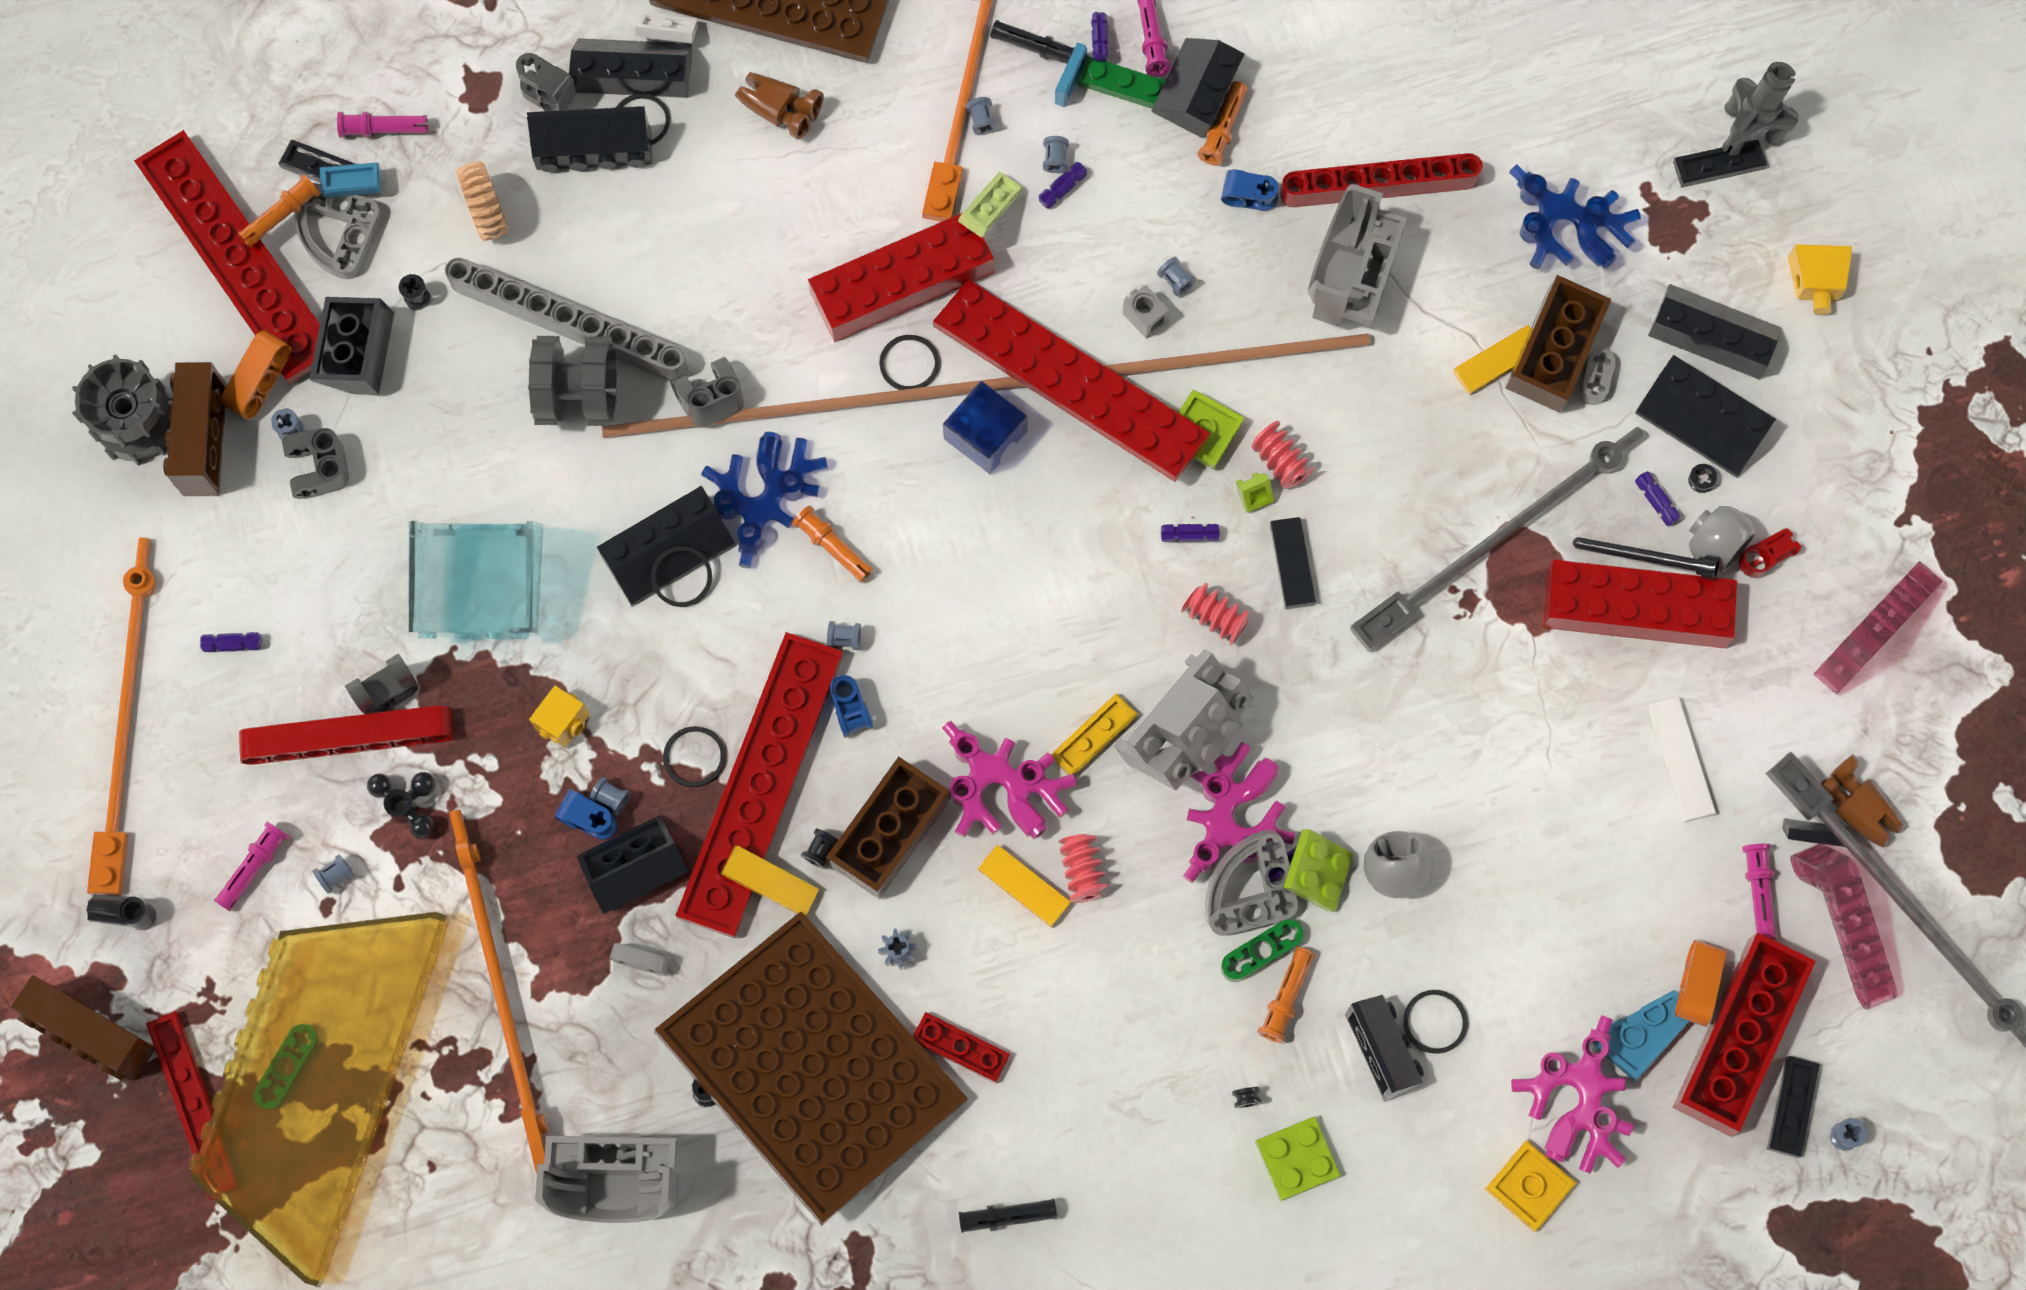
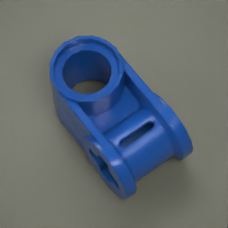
[1221,169,1278,211]
[830,675,873,738]
[554,789,617,840]

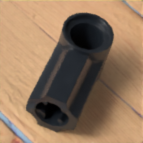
[86,894,156,930]

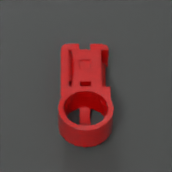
[1738,528,1801,578]

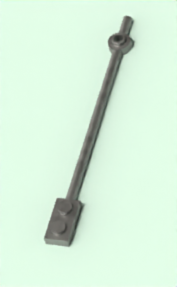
[1350,427,1644,652]
[1765,752,2026,1048]

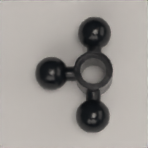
[367,772,436,839]

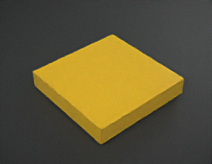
[1484,1140,1576,1233]

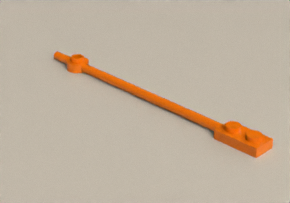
[922,0,993,222]
[87,537,157,896]
[449,810,548,1173]

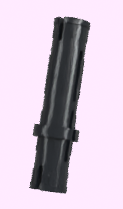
[990,20,1075,64]
[958,1198,1057,1233]

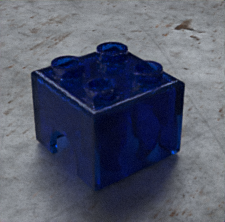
[942,381,1028,474]

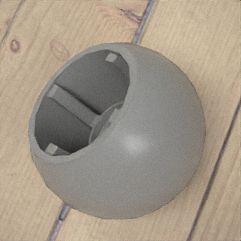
[1689,506,1755,572]
[1364,831,1432,898]

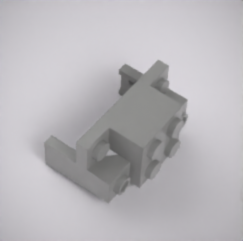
[1308,184,1407,327]
[1114,649,1254,791]
[535,1136,679,1223]

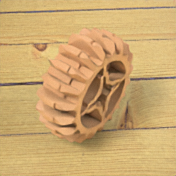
[456,161,508,241]

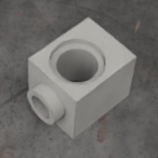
[1123,285,1169,339]

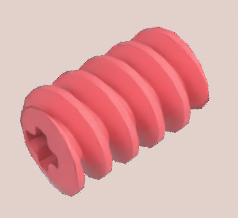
[1252,420,1315,489]
[1181,582,1249,646]
[1058,834,1108,903]

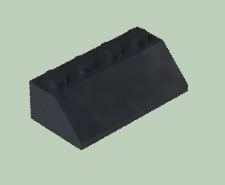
[568,38,693,98]
[527,106,652,172]
[1648,284,1781,380]
[1635,355,1776,478]
[597,485,736,607]

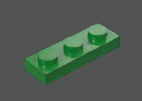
[1078,56,1165,109]

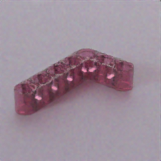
[1813,561,1943,695]
[1790,844,1897,1010]

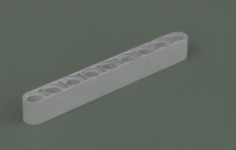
[445,257,688,380]

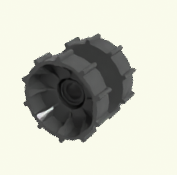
[528,336,618,426]
[72,354,173,466]

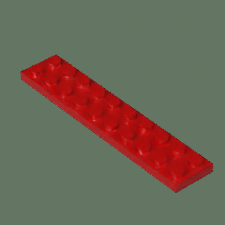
[134,130,320,384]
[933,279,1210,482]
[675,632,844,939]

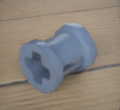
[966,97,998,135]
[1043,136,1069,173]
[1157,257,1195,296]
[271,408,305,440]
[827,621,861,651]
[589,776,631,816]
[312,854,355,894]
[1830,1118,1867,1151]

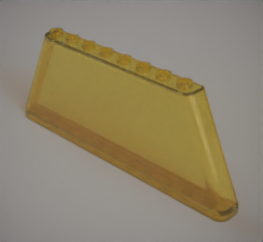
[189,912,449,1288]

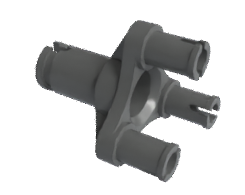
[1722,61,1799,156]

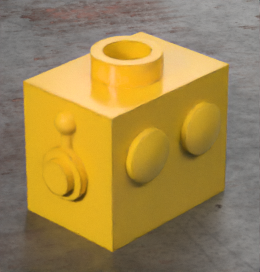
[529,686,590,749]

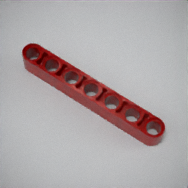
[1280,153,1483,208]
[239,705,453,765]

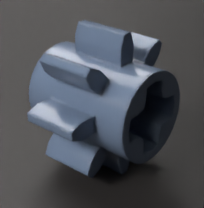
[878,928,918,970]

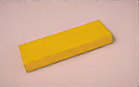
[1453,325,1531,395]
[1051,693,1138,776]
[978,844,1071,928]
[721,845,819,916]

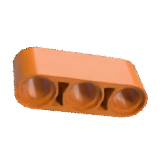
[221,330,291,420]
[1674,940,1726,1027]

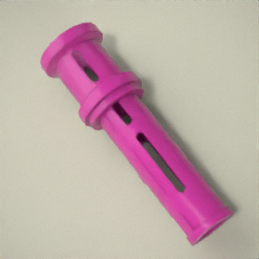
[1137,0,1171,77]
[337,111,428,138]
[214,821,290,911]
[1742,843,1777,940]

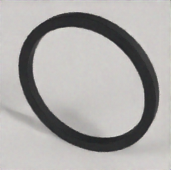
[616,94,670,145]
[879,335,939,390]
[651,546,712,607]
[663,726,725,787]
[1403,990,1468,1054]

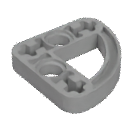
[294,183,382,280]
[1205,830,1298,936]

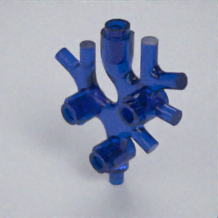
[1509,164,1641,269]
[701,431,828,569]

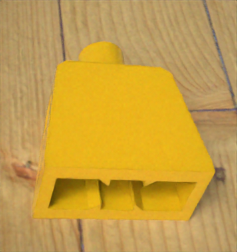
[1788,244,1852,315]

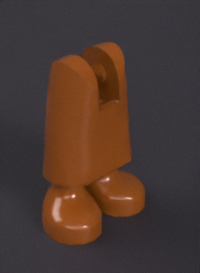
[735,72,824,140]
[1820,754,1905,847]

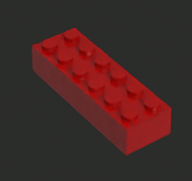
[808,213,995,343]
[1543,559,1737,649]
[1672,932,1816,1137]

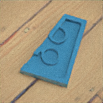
[1592,990,1690,1082]

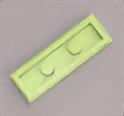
[958,171,1023,238]

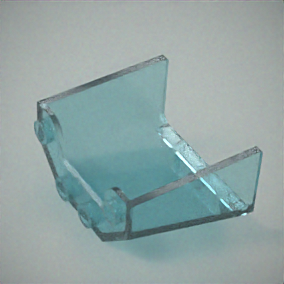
[409,521,543,639]

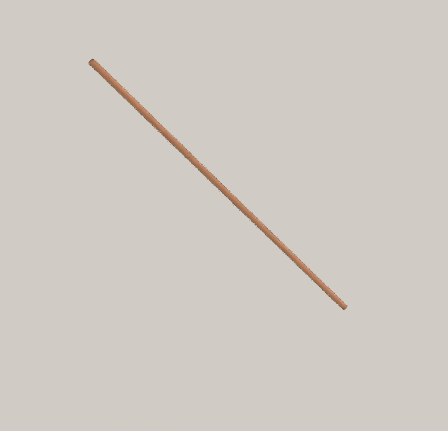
[602,333,1370,438]

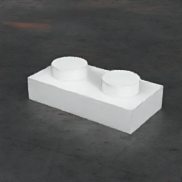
[635,11,698,44]

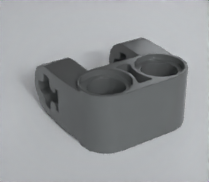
[516,53,576,111]
[670,357,744,427]
[281,428,349,499]
[345,653,419,714]

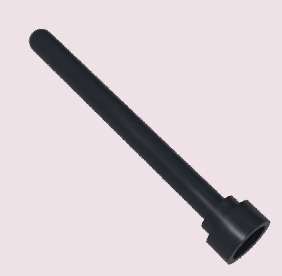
[1573,537,1720,581]

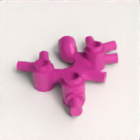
[942,721,1076,840]
[1183,742,1295,883]
[1511,1015,1634,1174]

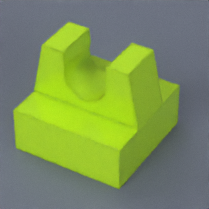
[1236,472,1274,513]

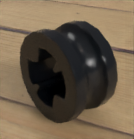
[1688,464,1717,493]
[1232,1087,1263,1108]

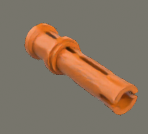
[1198,81,1248,166]
[238,174,321,248]
[792,505,873,583]
[1257,947,1315,1043]

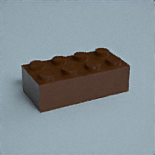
[1505,275,1612,413]
[163,362,227,496]
[826,756,951,900]
[10,975,155,1081]

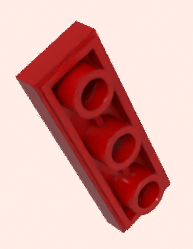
[913,1012,1010,1084]

